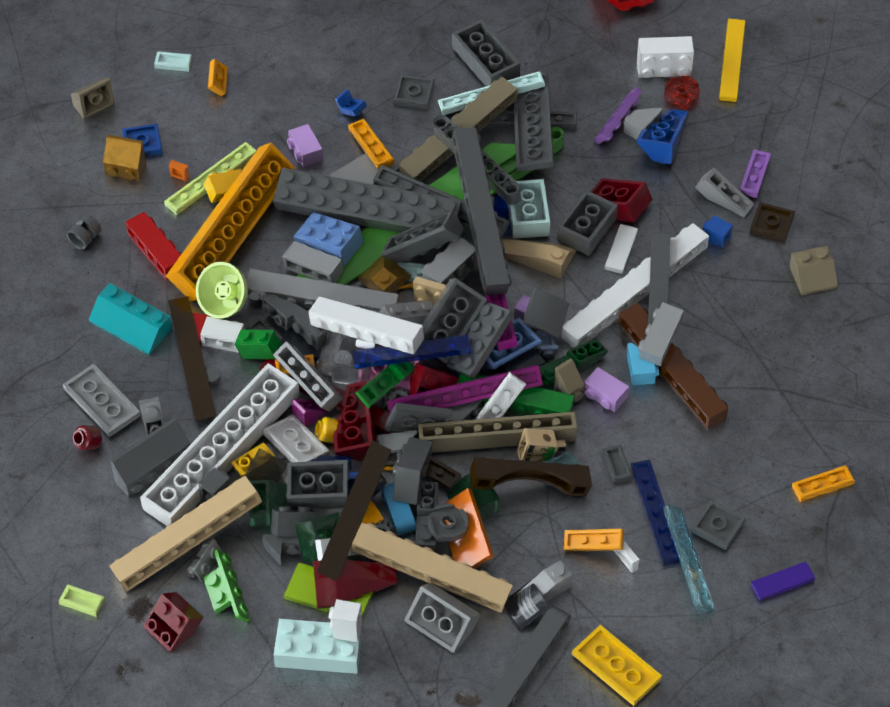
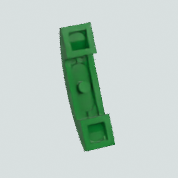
[356,354,414,408]

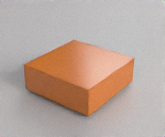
[169,160,189,181]

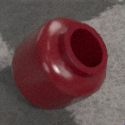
[72,425,102,451]

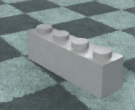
[273,341,343,412]

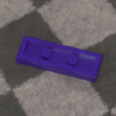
[751,561,815,601]

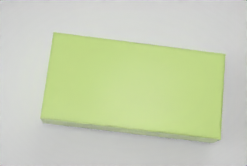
[59,584,105,617]

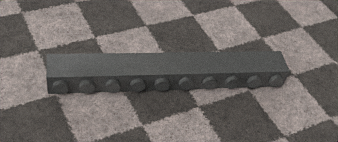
[452,127,512,295]

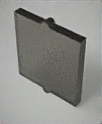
[244,448,287,493]

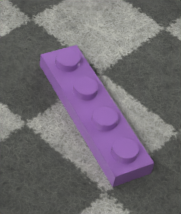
[594,87,642,145]

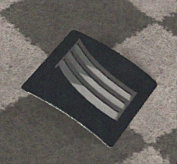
[505,580,549,629]

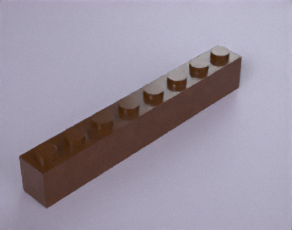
[618,303,728,429]

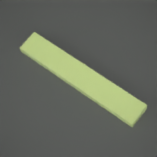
[164,142,257,215]

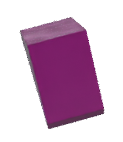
[292,399,328,428]

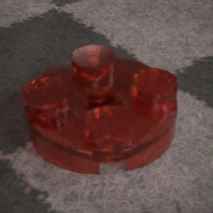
[664,76,700,109]

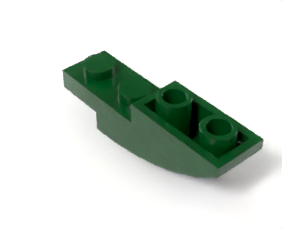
[539,338,608,386]

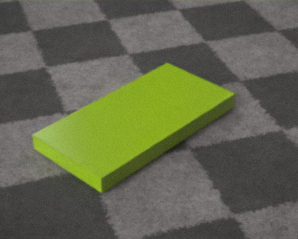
[284,562,373,618]

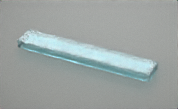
[663,504,715,613]

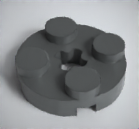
[427,504,468,542]

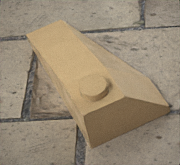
[500,238,576,279]

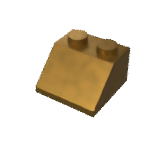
[103,134,146,181]

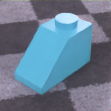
[627,343,659,386]

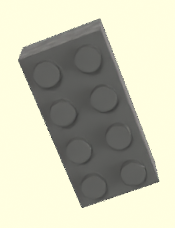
[452,19,521,86]
[418,278,487,364]

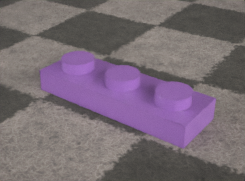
[740,149,771,198]

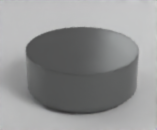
[205,366,220,386]

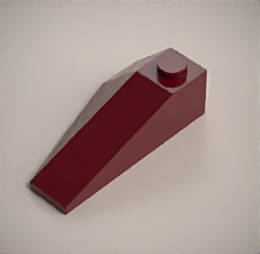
[333,381,377,461]
[313,560,397,609]

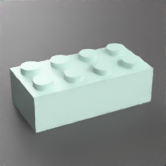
[274,619,362,674]

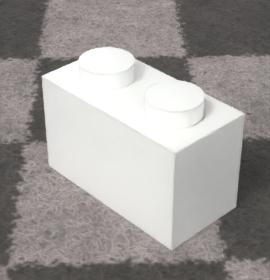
[200,316,244,353]
[329,599,362,642]

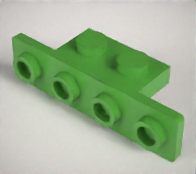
[203,549,250,623]

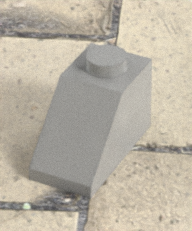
[623,107,663,140]

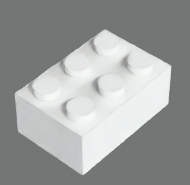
[637,36,694,78]

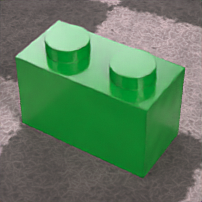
[234,330,283,359]

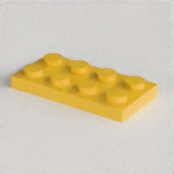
[572,625,662,706]

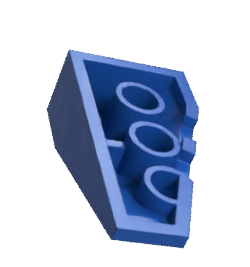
[637,109,689,164]

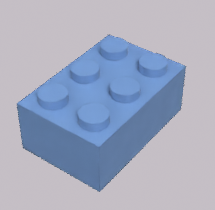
[293,212,363,267]

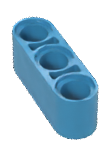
[381,483,416,536]

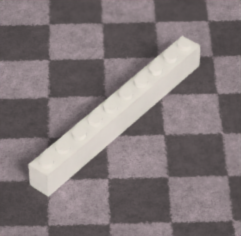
[561,223,709,348]

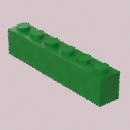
[457,374,574,416]

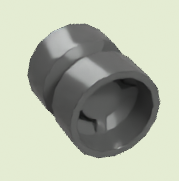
[67,214,102,249]

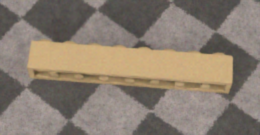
[109,476,262,592]
[352,523,513,613]

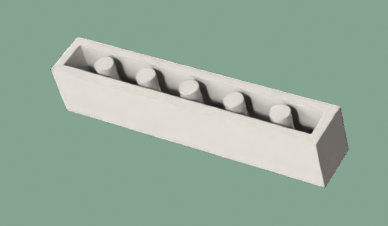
[309,296,424,354]

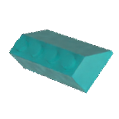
[89,283,172,355]

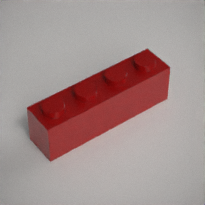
[125,212,182,280]

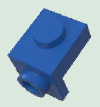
[335,90,367,117]

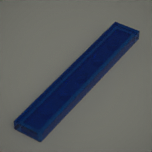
[353,335,471,369]
[631,459,683,566]

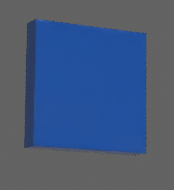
[122,123,163,157]

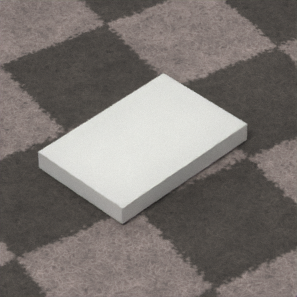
[262,414,330,462]

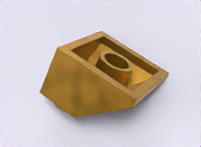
[358,256,411,293]

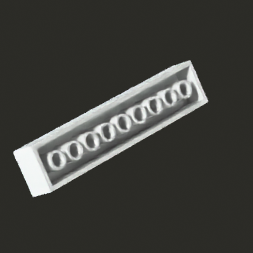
[140,363,300,526]

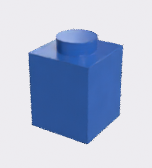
[702,215,733,248]

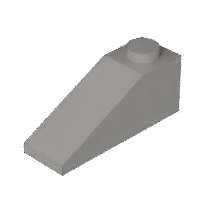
[695,168,754,217]
[517,560,572,602]

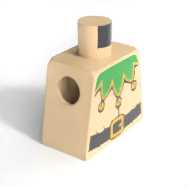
[517,428,566,463]

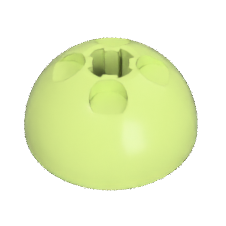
[196,262,248,318]

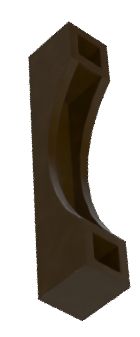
[469,457,592,497]

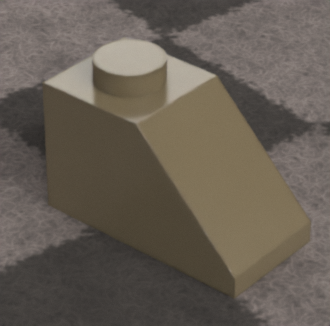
[554,358,584,402]

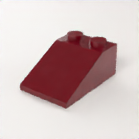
[591,178,653,222]

